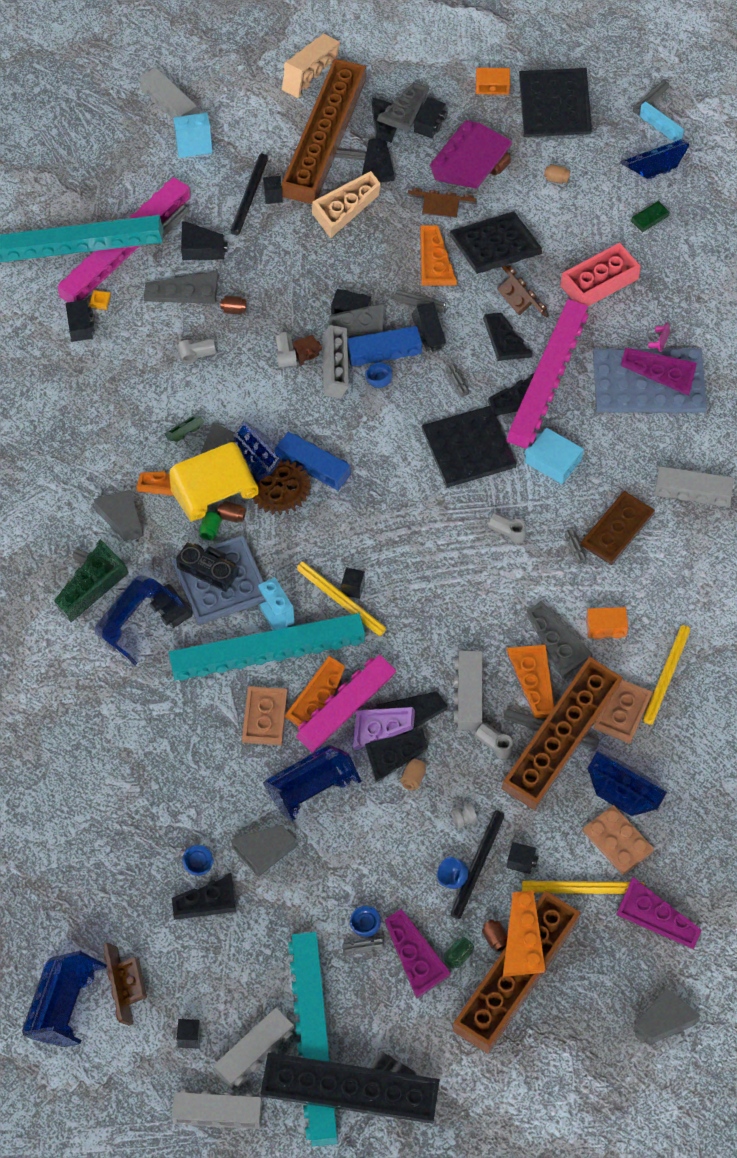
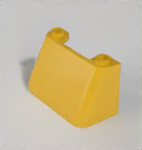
[169,442,258,522]

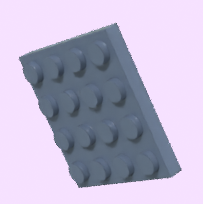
[172,536,266,625]

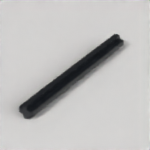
[230,153,268,236]
[450,810,505,919]

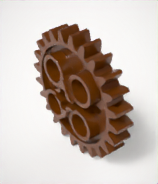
[252,460,311,515]

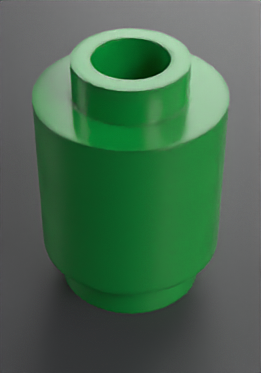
[199,511,222,541]

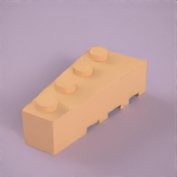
[282,34,340,98]
[312,171,380,238]

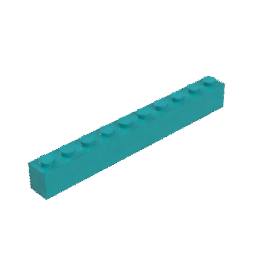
[0,215,163,262]
[168,613,365,681]
[288,932,337,1147]

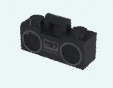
[176,542,238,592]

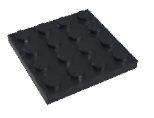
[519,68,592,137]
[450,211,542,274]
[422,406,517,488]

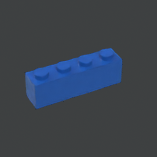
[347,326,422,366]
[276,431,351,491]

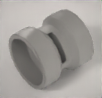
[451,803,477,829]

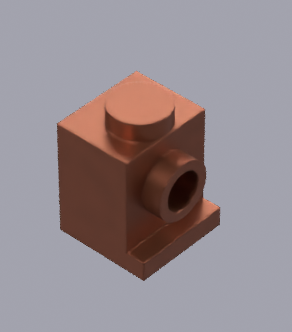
[293,335,322,366]

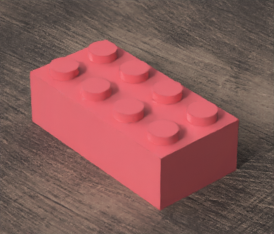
[560,243,641,306]

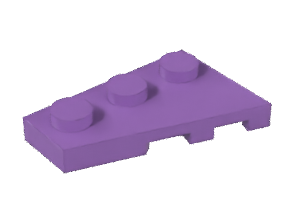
[353,707,415,750]

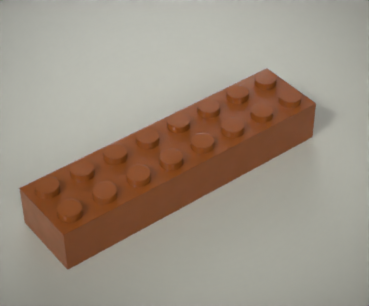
[501,656,623,811]
[453,890,581,1054]

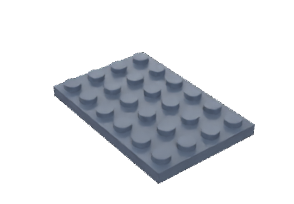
[593,349,707,413]

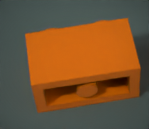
[476,67,510,95]
[586,607,628,639]

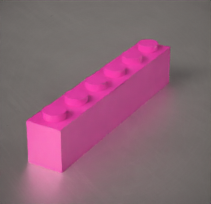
[296,654,396,753]

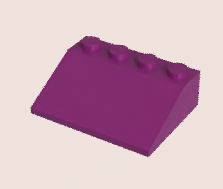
[430,120,513,189]

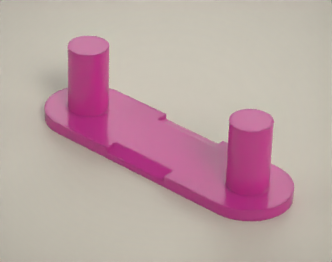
[648,323,670,352]

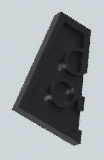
[371,97,397,143]
[362,138,395,183]
[483,312,533,361]
[488,372,535,416]
[376,691,448,736]
[365,729,428,783]
[172,873,236,920]

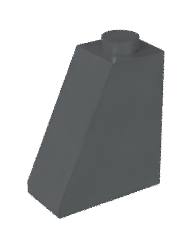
[94,490,143,541]
[231,825,296,877]
[633,988,701,1045]

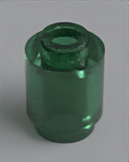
[444,937,474,968]

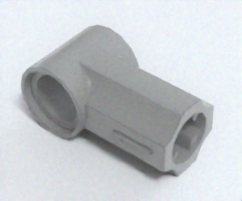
[276,332,297,368]
[177,338,216,364]
[488,512,526,543]
[475,723,513,759]

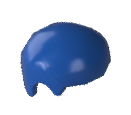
[365,362,393,388]
[182,844,214,876]
[437,856,469,889]
[350,906,381,937]

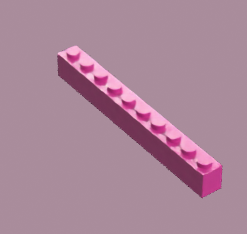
[57,177,190,302]
[507,299,589,449]

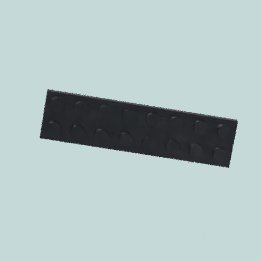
[260,1052,440,1124]

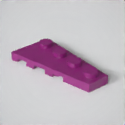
[621,347,697,396]
[616,877,702,950]
[384,909,451,999]

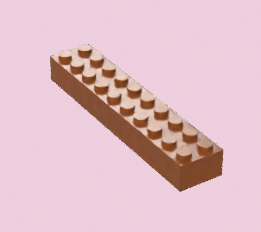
[282,59,366,204]

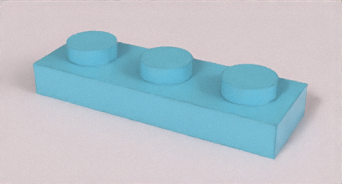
[640,101,684,144]

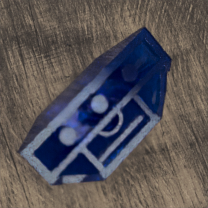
[620,139,689,179]
[233,420,285,482]
[587,751,668,816]

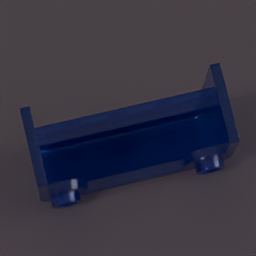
[95,575,185,666]
[263,745,362,821]
[22,951,107,1047]

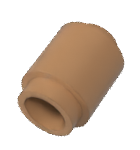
[544,164,570,184]
[400,759,426,790]

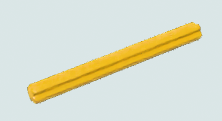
[297,561,386,636]
[643,625,691,725]
[522,881,645,894]

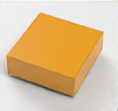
[89,290,111,310]

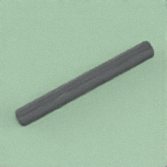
[504,709,599,749]

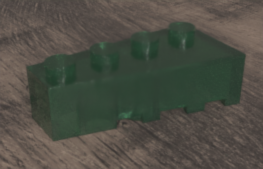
[54,539,129,623]

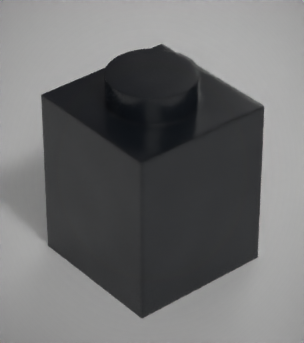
[263,176,283,204]
[341,567,365,599]
[507,842,539,874]
[176,1019,201,1049]

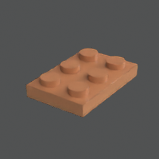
[594,680,653,744]
[242,686,288,746]
[582,805,654,875]

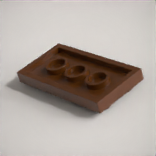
[581,491,655,565]

